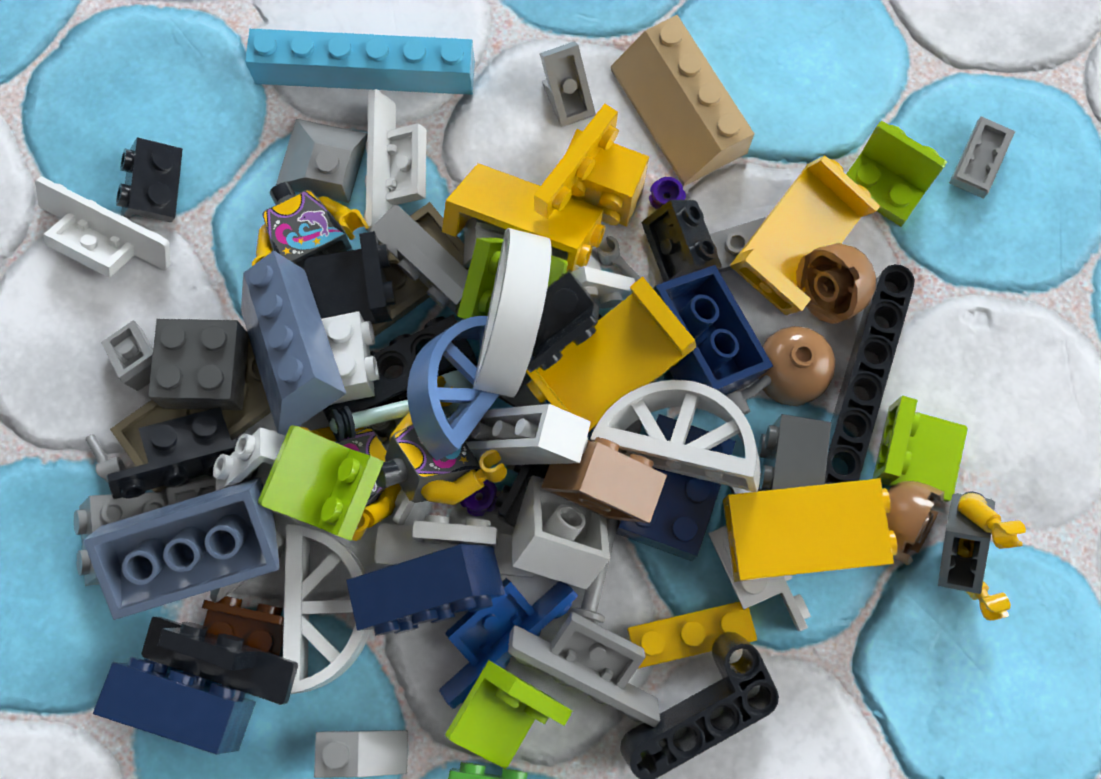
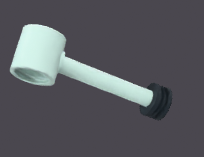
[329,370,473,442]

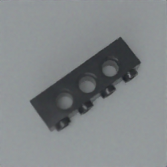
[323,314,477,423]

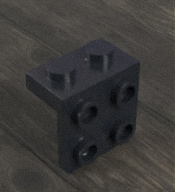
[304,231,396,324]

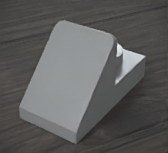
[539,41,596,127]
[101,320,153,391]

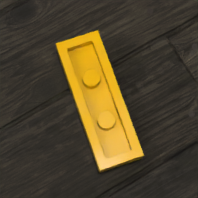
[534,103,619,219]
[627,601,758,669]

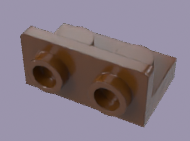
[202,596,284,657]

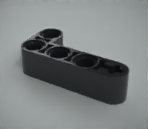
[620,632,779,779]

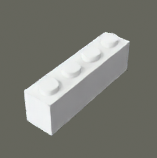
[465,404,591,465]

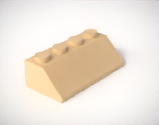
[611,15,754,186]

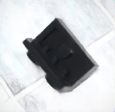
[116,137,183,222]

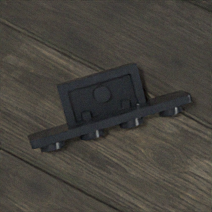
[106,407,239,499]
[141,616,298,705]

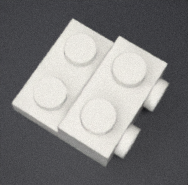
[321,311,379,405]
[213,427,287,517]

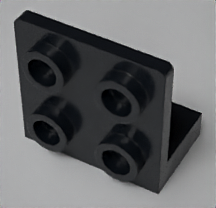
[527,269,600,373]

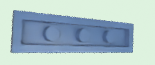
[407,316,500,461]

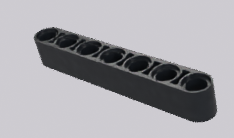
[824,264,915,484]

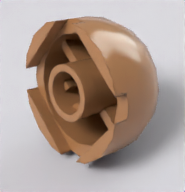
[796,243,876,324]
[759,326,836,406]
[886,481,945,565]

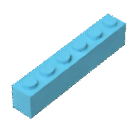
[245,28,475,95]

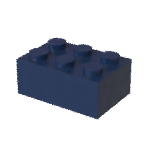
[653,265,773,395]
[616,414,736,561]
[346,544,505,636]
[93,657,256,755]

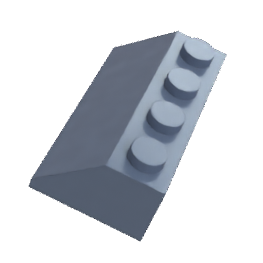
[241,251,347,436]
[83,478,280,620]

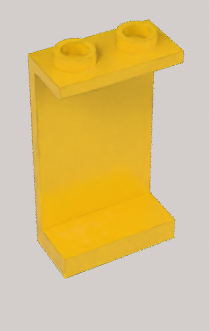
[730,155,880,315]
[442,163,606,272]
[526,276,696,433]
[723,478,897,582]

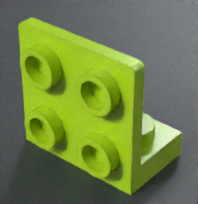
[846,121,947,227]
[457,238,568,319]
[872,395,968,502]
[258,425,384,541]
[445,660,573,768]

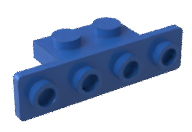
[439,578,578,709]

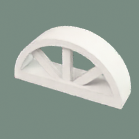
[473,228,551,398]
[590,380,760,492]
[283,524,371,694]

